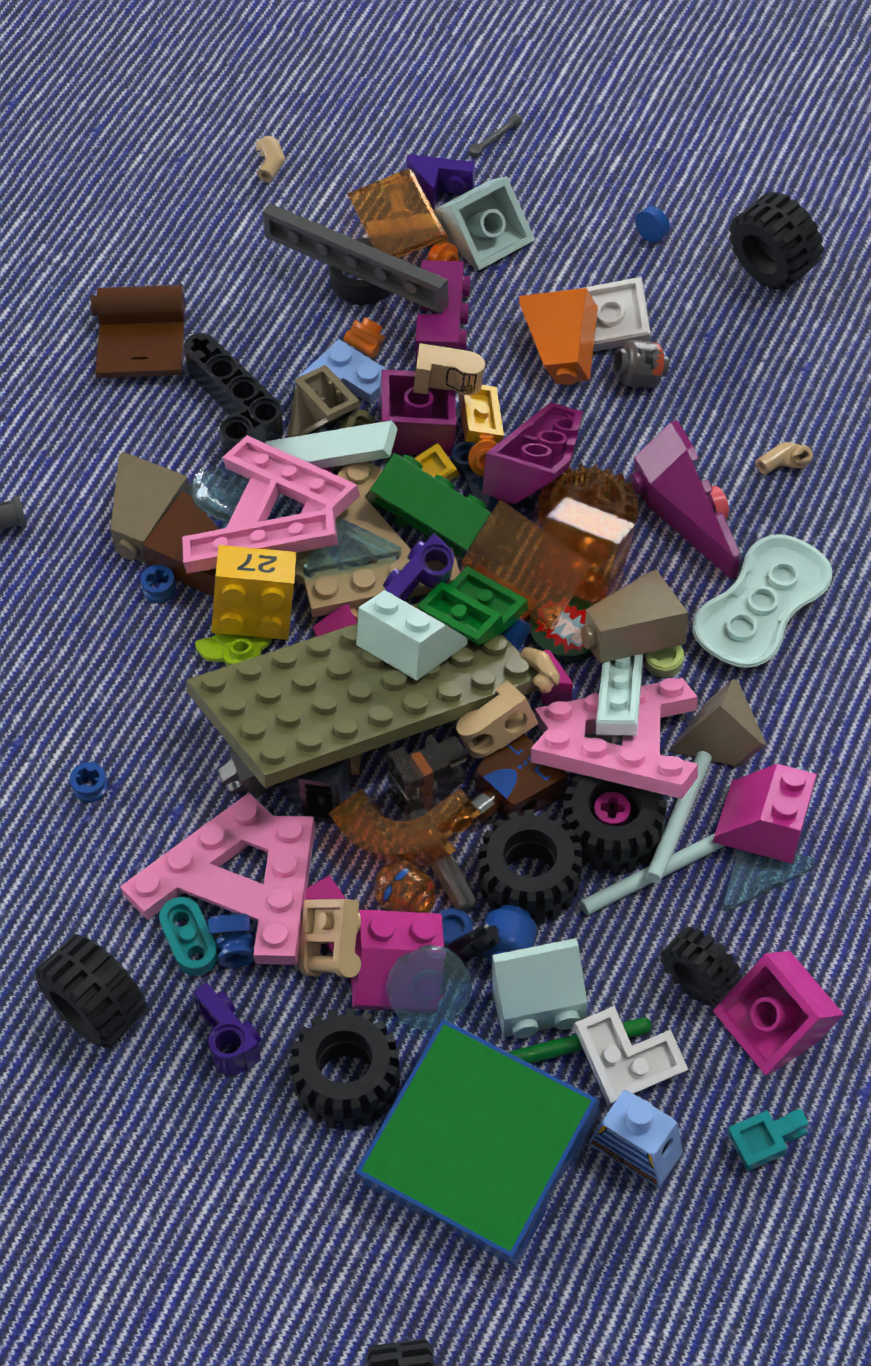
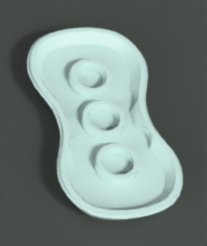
[693,534,832,668]

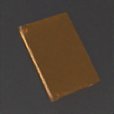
[347,169,448,258]
[461,500,592,630]

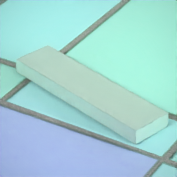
[265,420,398,469]
[596,654,644,736]

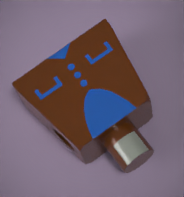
[468,734,568,822]

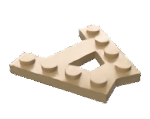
[294,461,460,617]

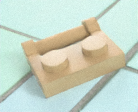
[298,899,361,978]

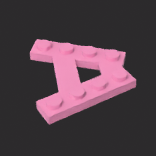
[182,435,360,574]
[531,678,698,799]
[120,793,316,965]

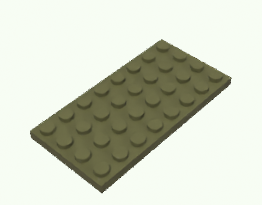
[186,603,539,788]

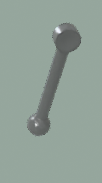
[469,114,522,158]

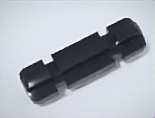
[442,924,500,970]

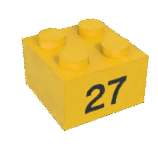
[211,545,296,640]

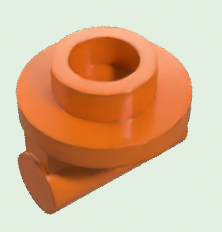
[344,317,386,358]
[468,434,498,477]

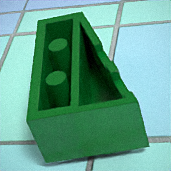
[368,453,491,559]

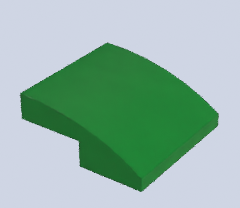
[417,566,529,645]

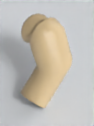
[256,136,285,182]
[755,442,813,475]
[520,647,560,694]

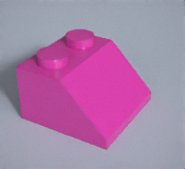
[713,764,817,864]
[351,909,444,1012]
[713,951,844,1076]

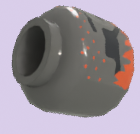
[613,340,669,389]

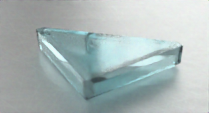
[303,518,402,578]
[722,849,815,912]

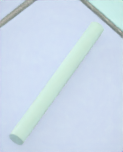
[645,751,712,884]
[580,833,725,916]

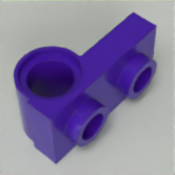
[383,533,454,601]
[193,982,262,1076]

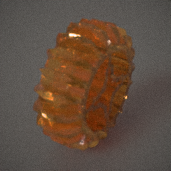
[538,462,639,557]

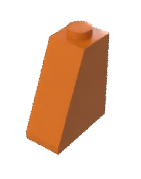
[519,288,598,385]

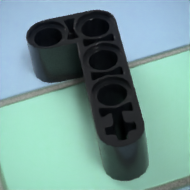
[184,333,284,455]

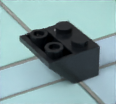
[277,758,352,825]

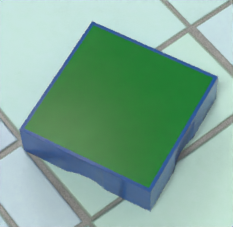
[355,1018,600,1268]

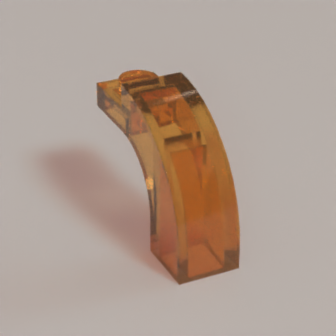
[329,788,481,867]

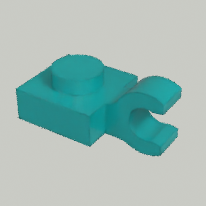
[727,1109,809,1172]

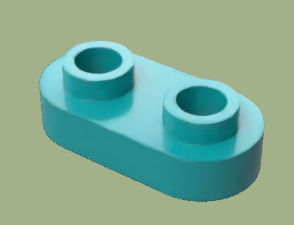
[159,897,218,976]

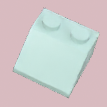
[434,176,535,271]
[356,590,468,680]
[492,938,587,1038]

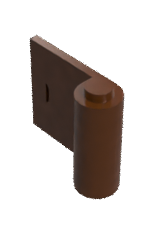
[91,284,186,378]

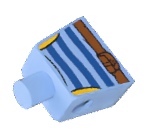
[589,1090,683,1188]

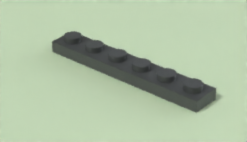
[262,203,449,314]

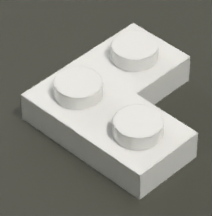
[573,1006,689,1105]

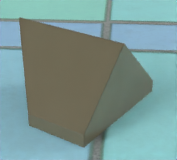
[287,365,360,438]
[668,679,767,767]

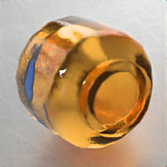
[375,860,436,913]

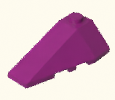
[482,402,583,504]
[630,420,741,579]

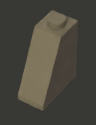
[110,451,191,563]
[581,570,688,663]

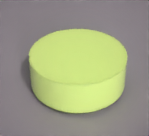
[644,645,684,678]

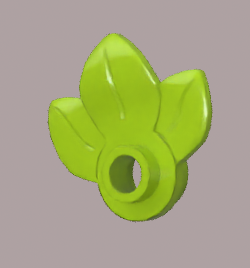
[195,633,272,666]

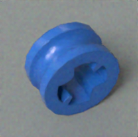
[140,565,176,603]
[70,762,108,803]
[216,932,254,968]

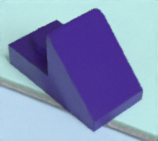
[406,154,475,210]

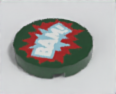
[529,593,595,664]

